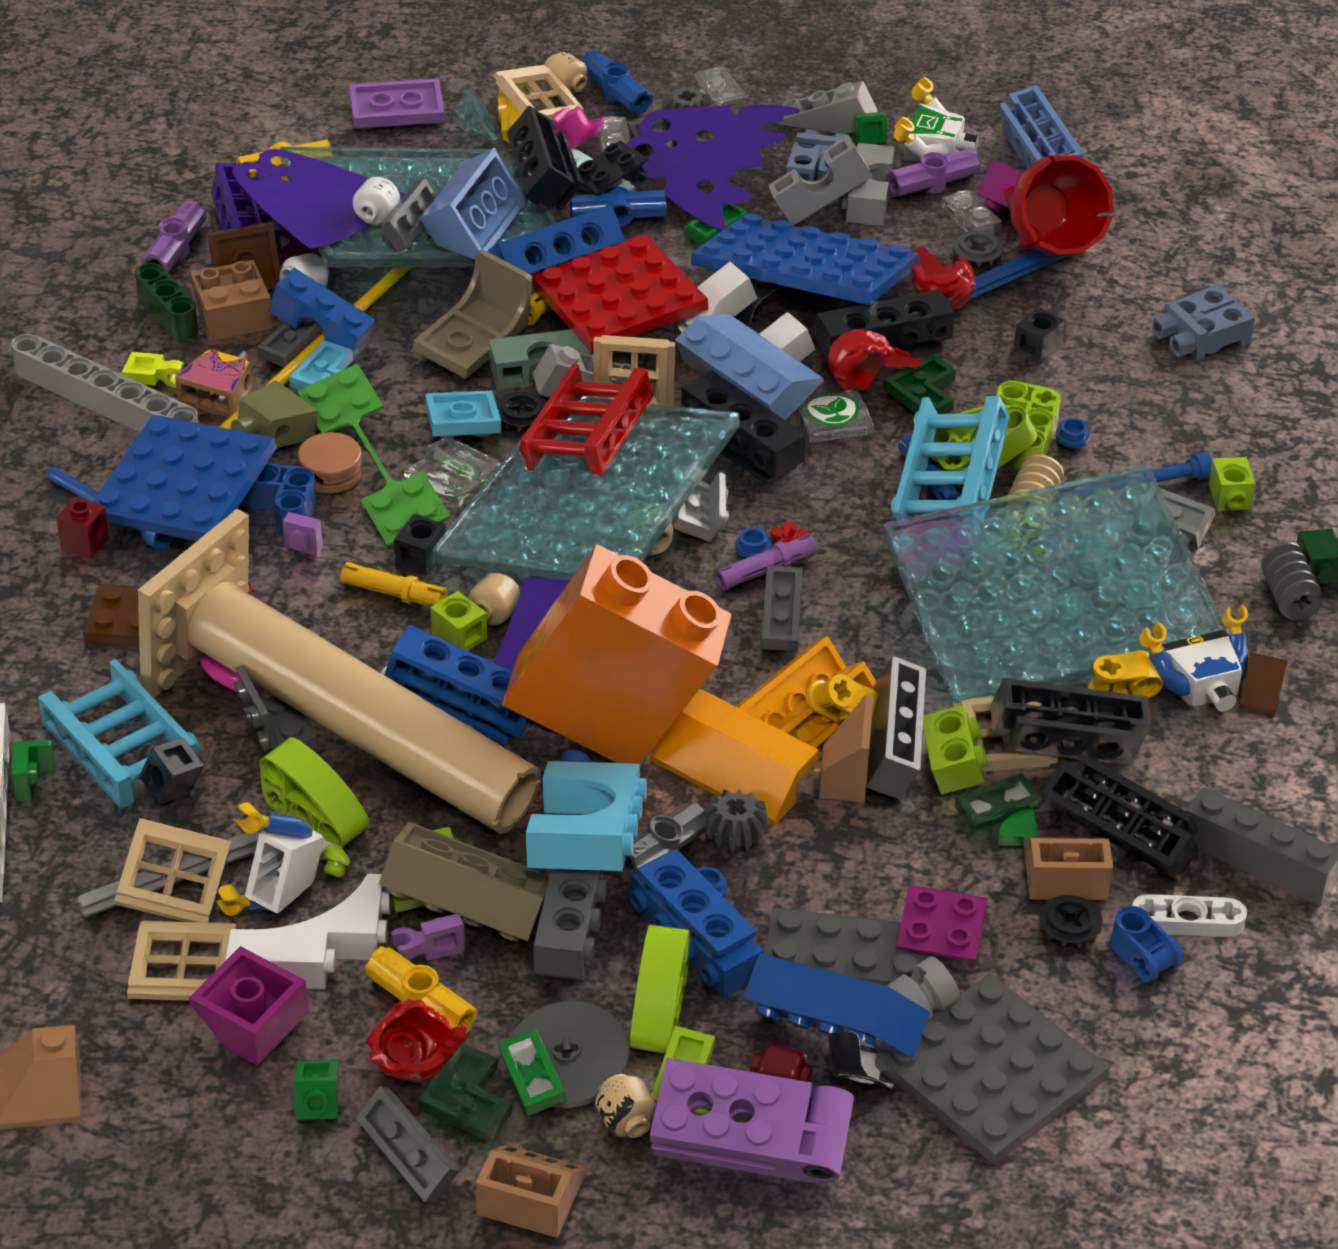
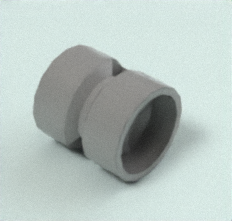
[886,956,961,1022]

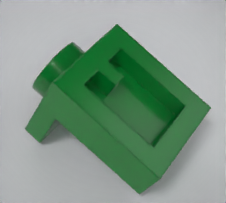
[12,740,55,801]
[294,1059,339,1120]

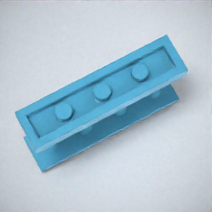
[891,396,1010,531]
[38,659,200,809]

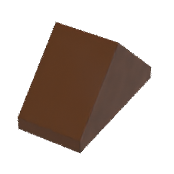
[1238,652,1288,716]

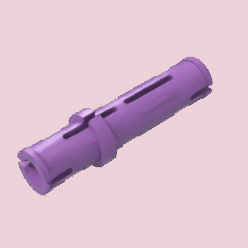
[714,533,818,591]

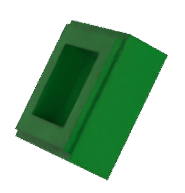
[854,111,887,146]

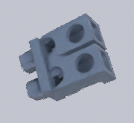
[786,129,852,199]
[1152,284,1255,361]

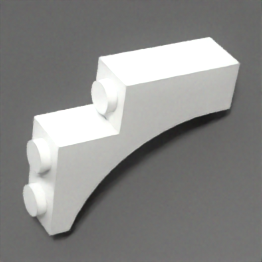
[226,874,391,989]

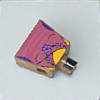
[175,348,252,418]

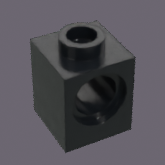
[1013,307,1065,364]
[394,514,446,576]
[139,737,204,804]

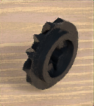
[496,392,546,432]
[1039,895,1103,949]

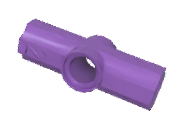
[886,148,981,198]
[142,200,206,272]

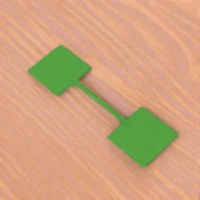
[297,363,451,547]

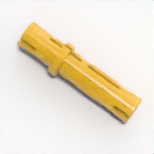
[340,562,448,607]

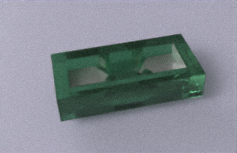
[955,773,1041,832]

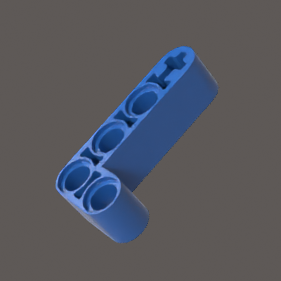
[239,463,316,535]

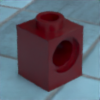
[56,496,109,559]

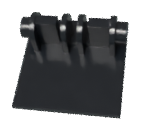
[578,140,648,195]

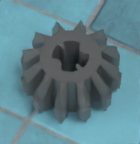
[662,85,712,128]
[705,788,769,853]

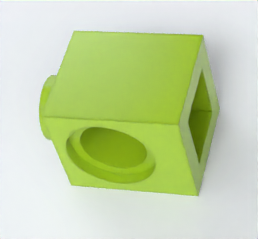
[1208,457,1256,511]
[430,591,487,651]

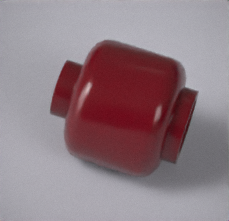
[750,1043,814,1082]

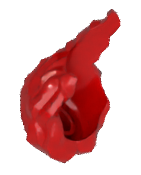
[911,246,976,310]
[828,329,922,391]
[366,999,467,1083]

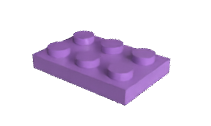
[349,78,445,129]

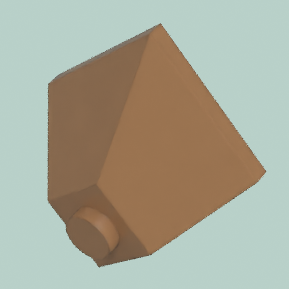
[813,694,873,802]
[0,1024,82,1130]

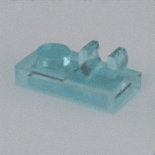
[453,84,501,142]

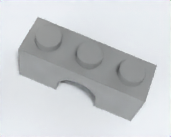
[768,135,873,226]
[841,143,895,226]

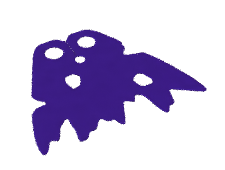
[627,105,800,231]

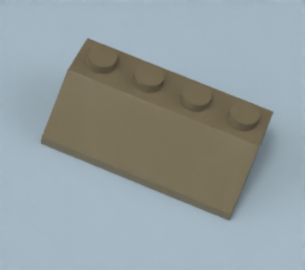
[378,822,550,941]

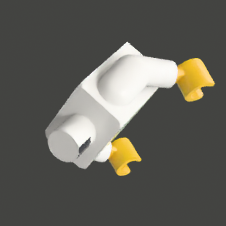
[893,77,979,162]

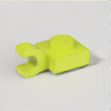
[122,352,183,388]

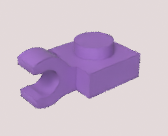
[391,913,465,961]

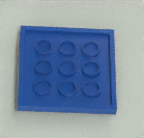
[92,414,277,541]

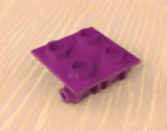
[896,885,987,962]

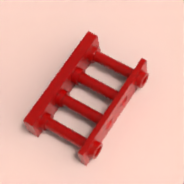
[519,364,653,476]

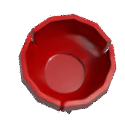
[1003,154,1114,257]

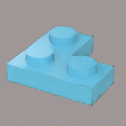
[289,340,353,390]

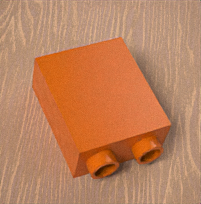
[501,544,731,765]

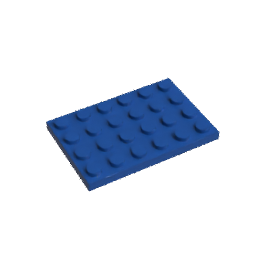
[691,214,919,305]

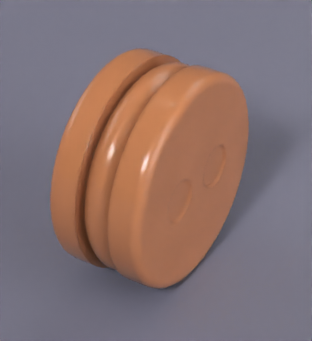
[297,432,363,494]

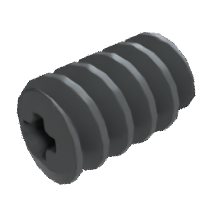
[1261,542,1323,620]

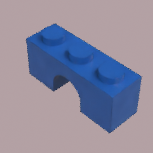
[269,267,376,360]

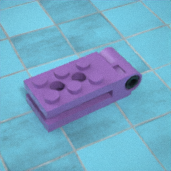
[650,1058,854,1184]

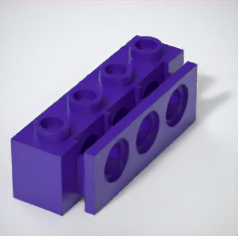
[211,163,281,253]

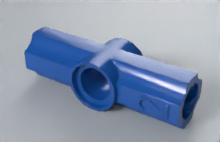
[581,49,653,115]
[570,186,666,227]

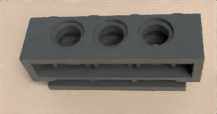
[534,869,611,981]

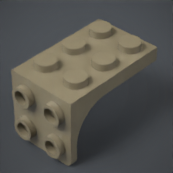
[413,250,532,379]

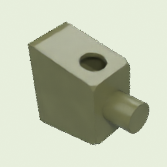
[231,380,318,448]

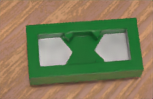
[497,1028,567,1116]

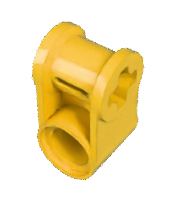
[1088,650,1163,698]
[805,674,878,726]

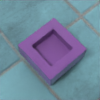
[283,512,323,555]

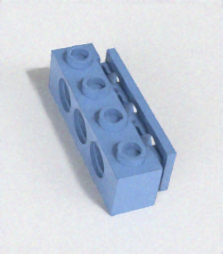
[999,85,1084,169]

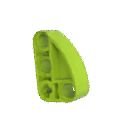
[996,381,1061,471]
[932,405,1037,489]
[259,737,370,848]
[629,925,690,1054]

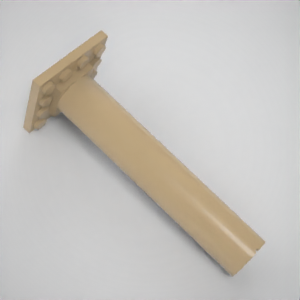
[138,509,541,834]

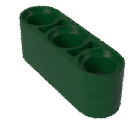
[135,263,198,340]

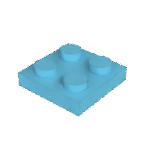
[425,390,501,439]

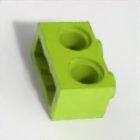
[923,704,988,795]

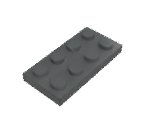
[765,907,927,985]

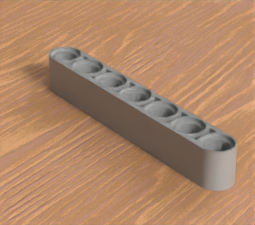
[11,334,199,433]

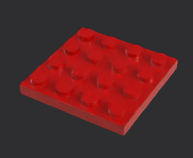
[531,234,708,352]

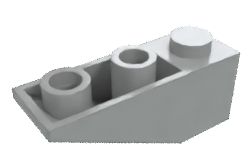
[777,81,877,134]
[532,343,631,401]

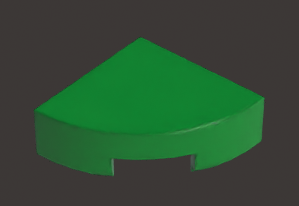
[998,809,1038,846]

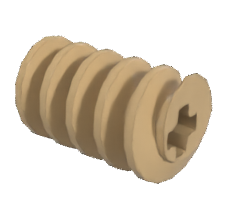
[1004,453,1064,521]

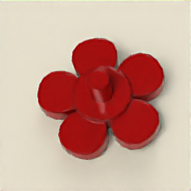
[770,522,810,543]

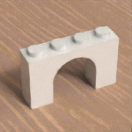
[672,262,815,362]

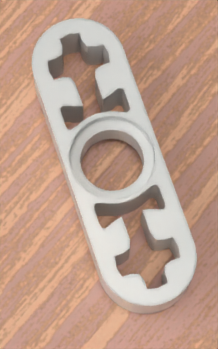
[1132,894,1247,937]

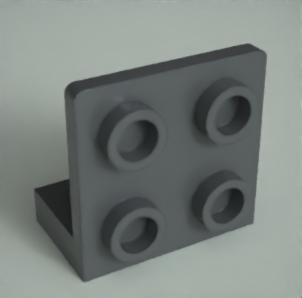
[234,665,319,753]

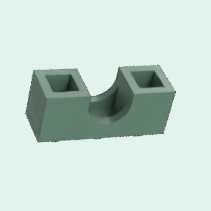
[489,329,594,390]

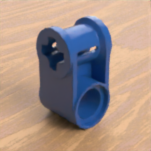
[1110,906,1184,983]

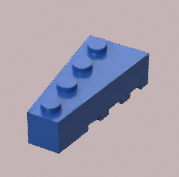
[742,953,930,1059]

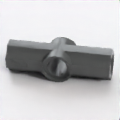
[615,802,707,880]

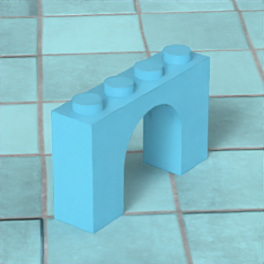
[526,761,647,871]

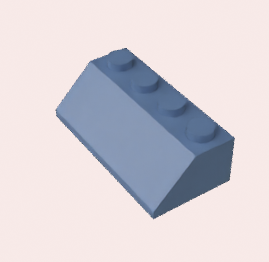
[420,148,527,259]
[675,313,824,420]

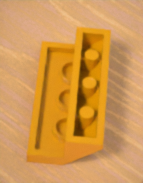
[735,636,876,748]
[650,689,819,826]

